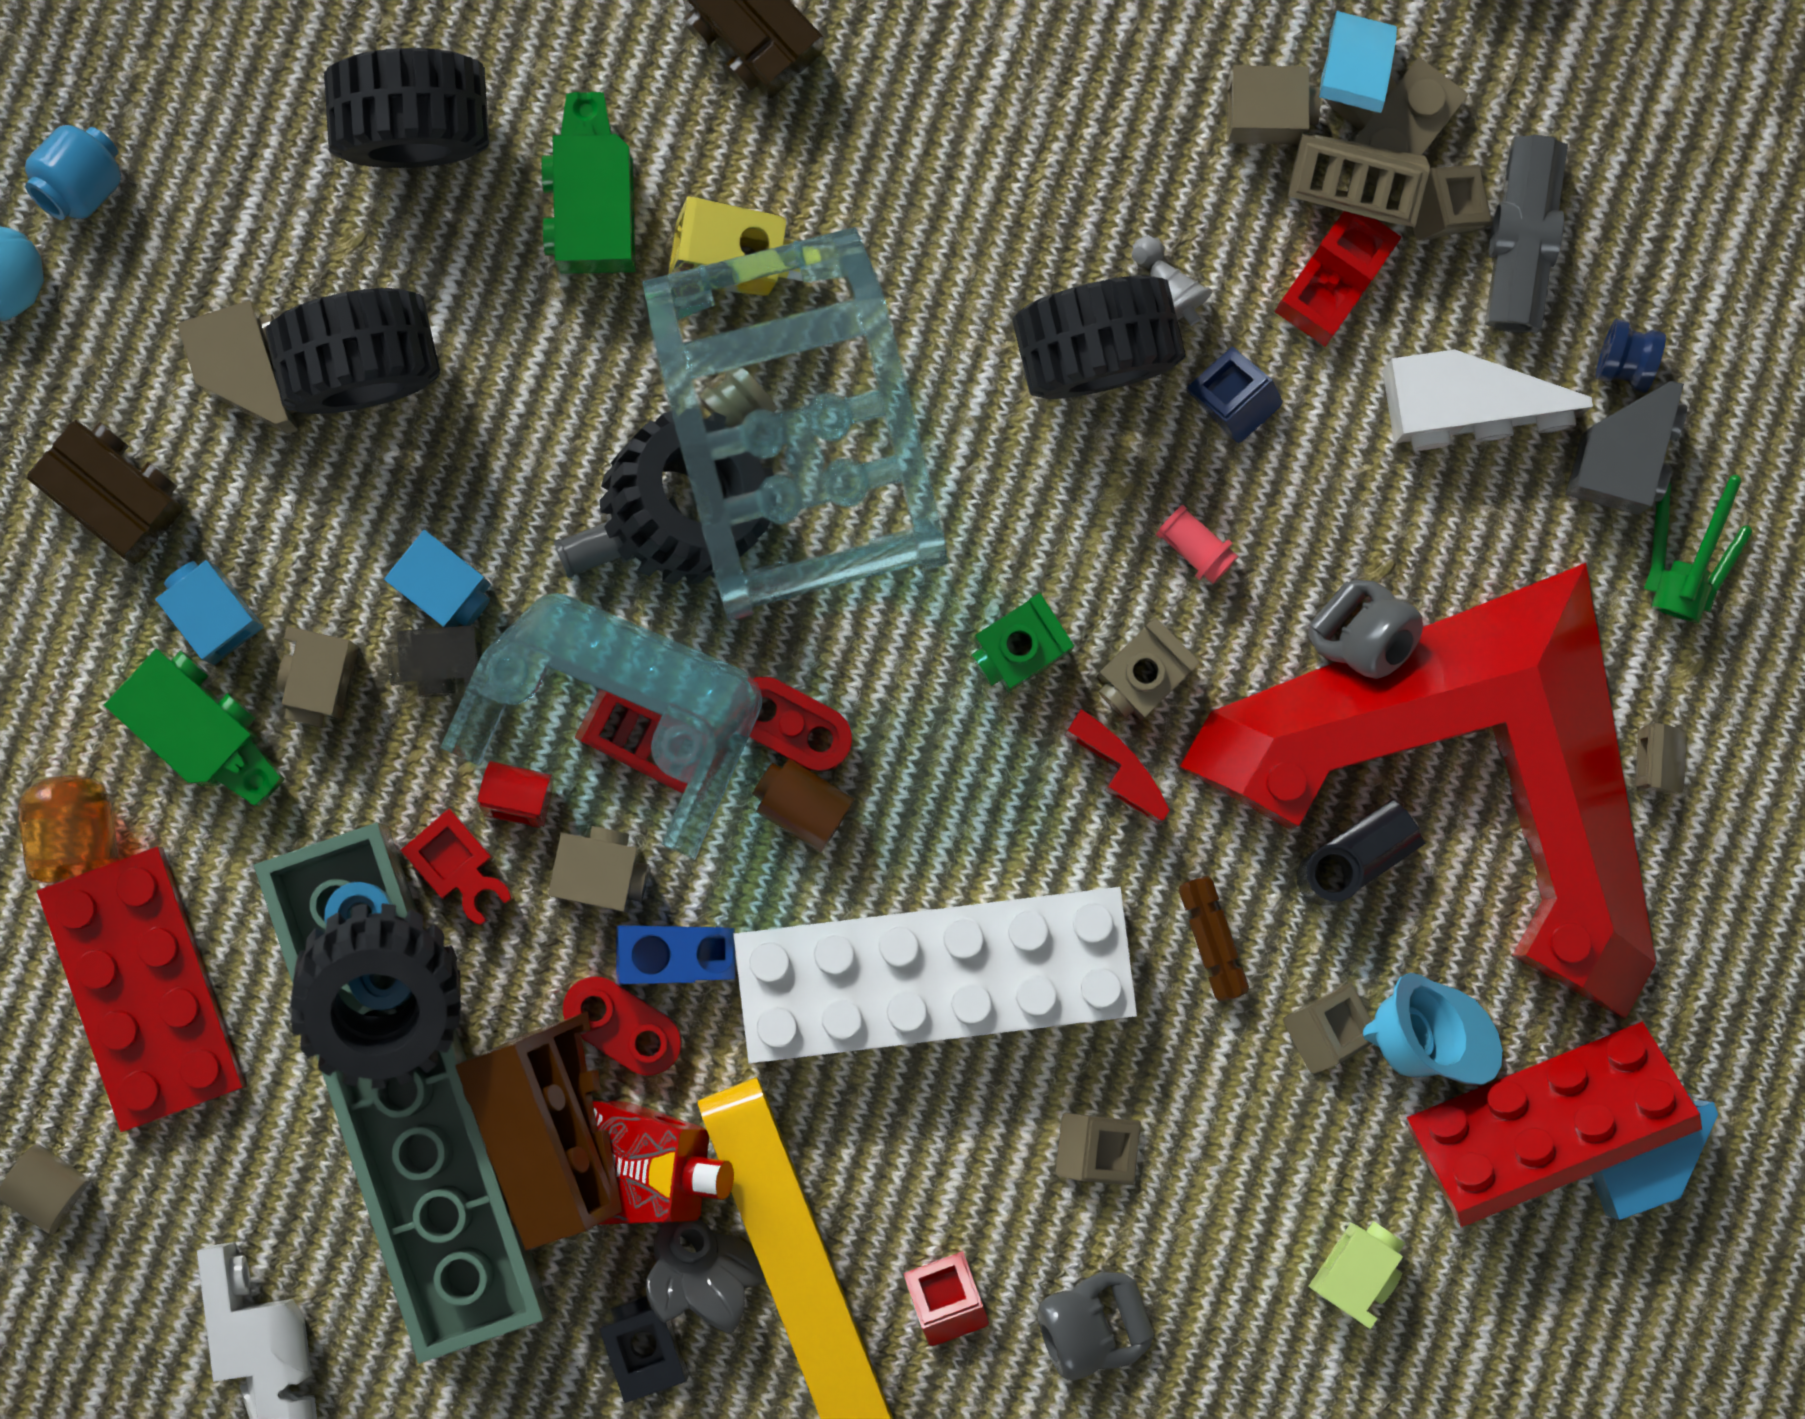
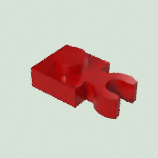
[400,808,514,925]

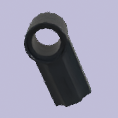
[1297,798,1426,906]

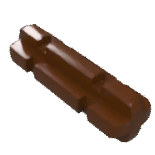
[1179,876,1249,1001]

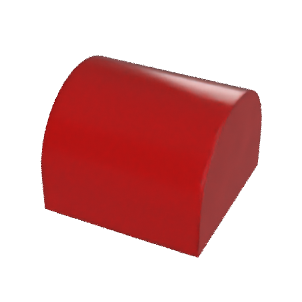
[477,761,554,829]

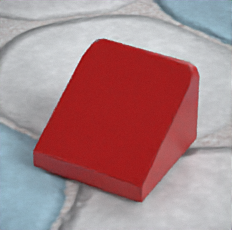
[903,1251,989,1346]

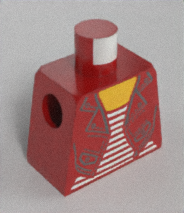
[592,1100,734,1225]

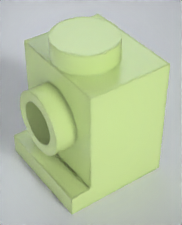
[1308,1221,1406,1329]

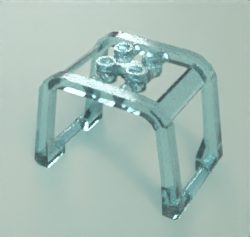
[642,227,949,621]

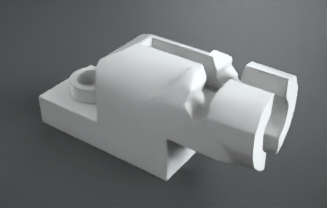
[197,1242,317,1419]

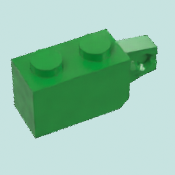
[541,92,636,274]
[104,648,285,807]

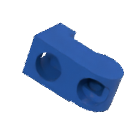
[616,925,736,984]

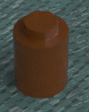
[752,759,855,853]

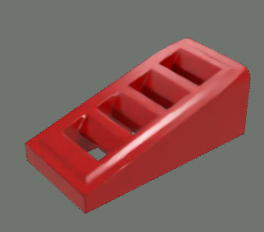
[575,682,722,799]

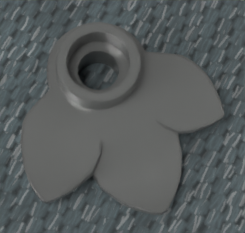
[646,1219,766,1334]

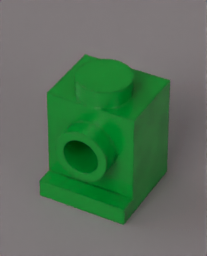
[971,592,1075,693]

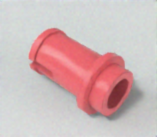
[1156,505,1239,584]

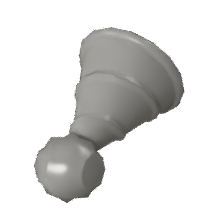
[1132,235,1212,326]

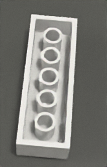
[733,887,1137,1063]

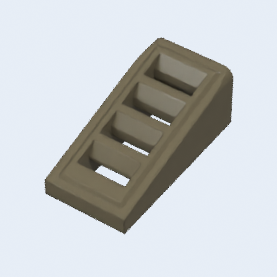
[1288,132,1430,227]

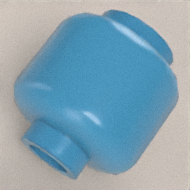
[25,125,121,220]

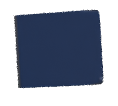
[1186,346,1282,443]

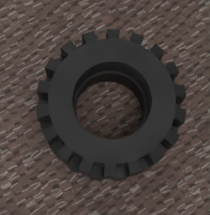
[324,48,490,168]
[1012,275,1186,399]
[265,288,441,414]
[600,408,777,585]
[290,903,461,1089]

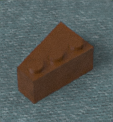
[455,1011,622,1250]

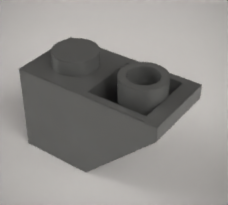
[1565,381,1687,515]

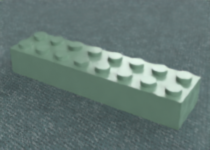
[253,822,551,1364]

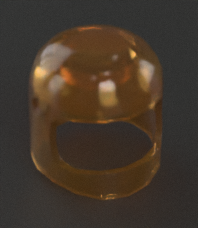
[18,774,120,883]

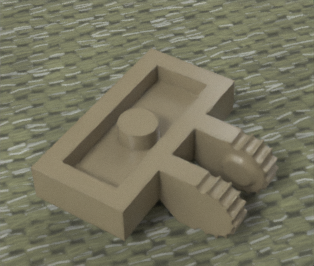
[1325,57,1469,197]

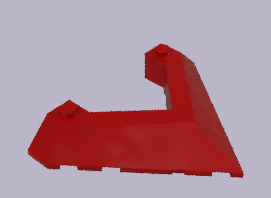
[1179,563,1656,1019]

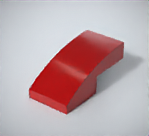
[1274,211,1402,347]
[1064,709,1170,824]

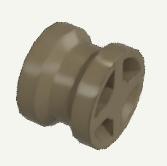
[698,362,777,439]

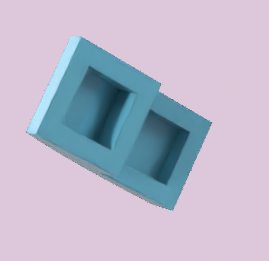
[1319,11,1397,113]

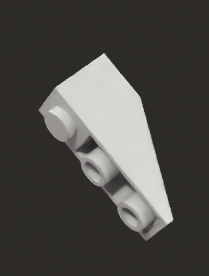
[1383,349,1593,451]

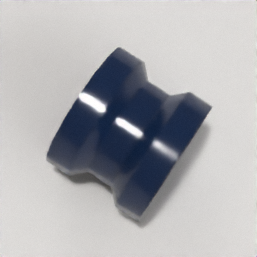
[1595,318,1666,394]

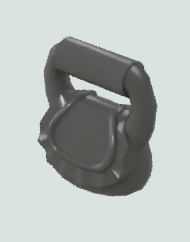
[1308,579,1423,679]
[1037,1272,1155,1380]

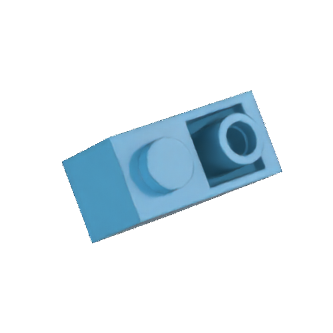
[1591,1093,1718,1220]

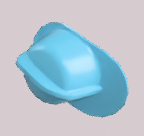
[1363,972,1503,1086]

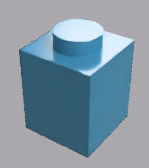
[384,530,491,633]
[155,560,265,665]

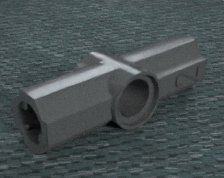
[1485,134,1568,333]

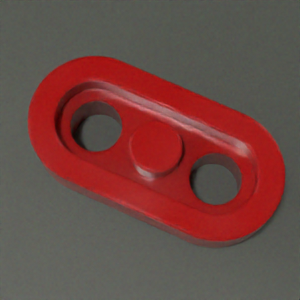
[731,677,852,772]
[563,976,682,1076]

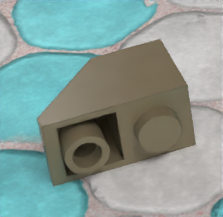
[177,300,299,434]

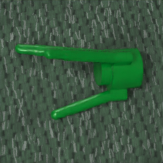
[1644,475,1752,623]

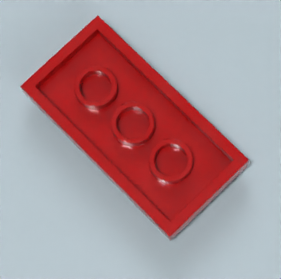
[36,846,247,1132]
[1406,1021,1702,1228]

